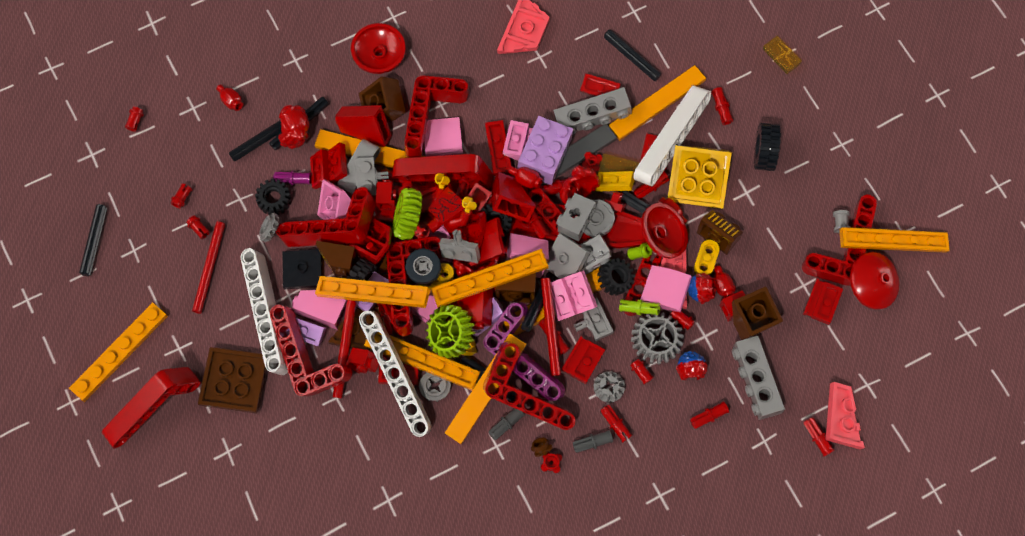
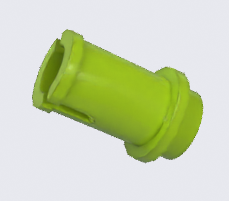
[627,243,652,260]

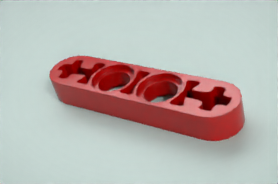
[521,185,562,235]
[624,250,662,316]

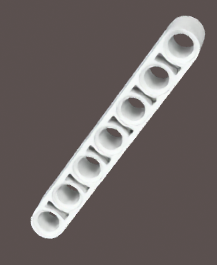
[634,85,711,186]
[241,248,288,375]
[359,311,432,437]

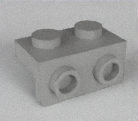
[580,233,612,274]

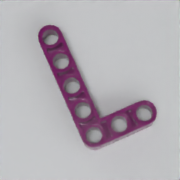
[483,302,565,401]

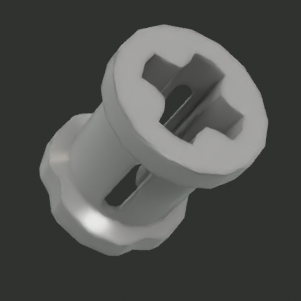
[833,210,851,234]

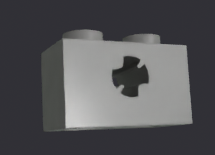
[556,193,596,241]

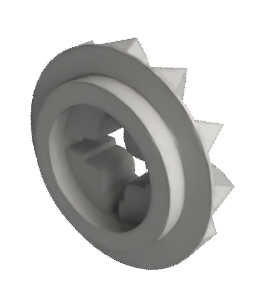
[259,213,279,242]
[593,371,625,402]
[419,373,451,402]

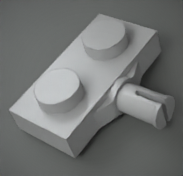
[355,157,389,195]
[439,230,481,263]
[573,298,613,341]

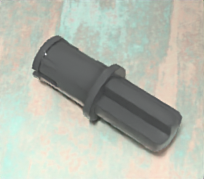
[488,409,525,440]
[573,430,613,453]

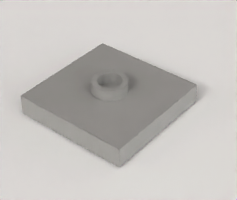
[546,233,590,279]

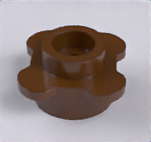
[531,437,553,457]

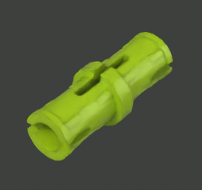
[619,299,660,316]

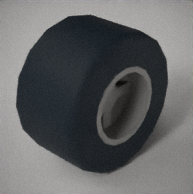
[405,249,441,285]

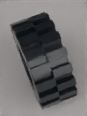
[754,123,781,171]

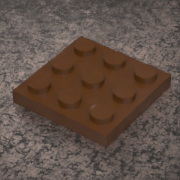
[198,347,266,413]

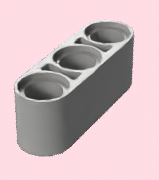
[337,139,381,194]

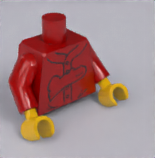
[426,173,477,234]

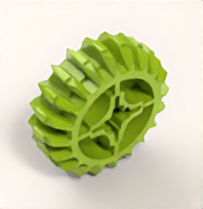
[392,188,422,240]
[425,305,476,358]

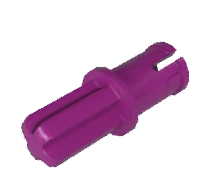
[273,171,311,185]

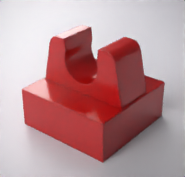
[605,191,626,212]

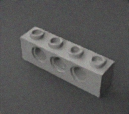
[554,87,632,135]
[732,336,785,420]

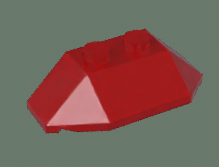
[341,217,392,264]

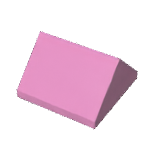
[317,179,351,220]
[505,233,549,278]

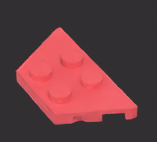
[497,0,550,54]

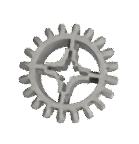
[631,313,684,365]

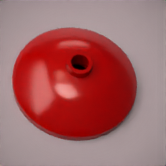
[351,23,406,74]
[641,203,688,259]
[850,252,899,310]

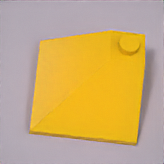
[667,145,732,209]

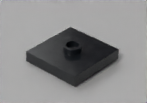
[282,249,322,290]

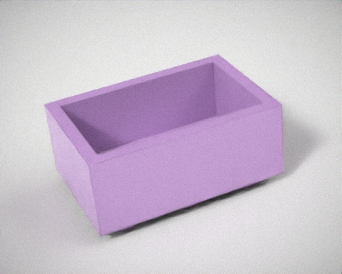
[517,116,573,185]

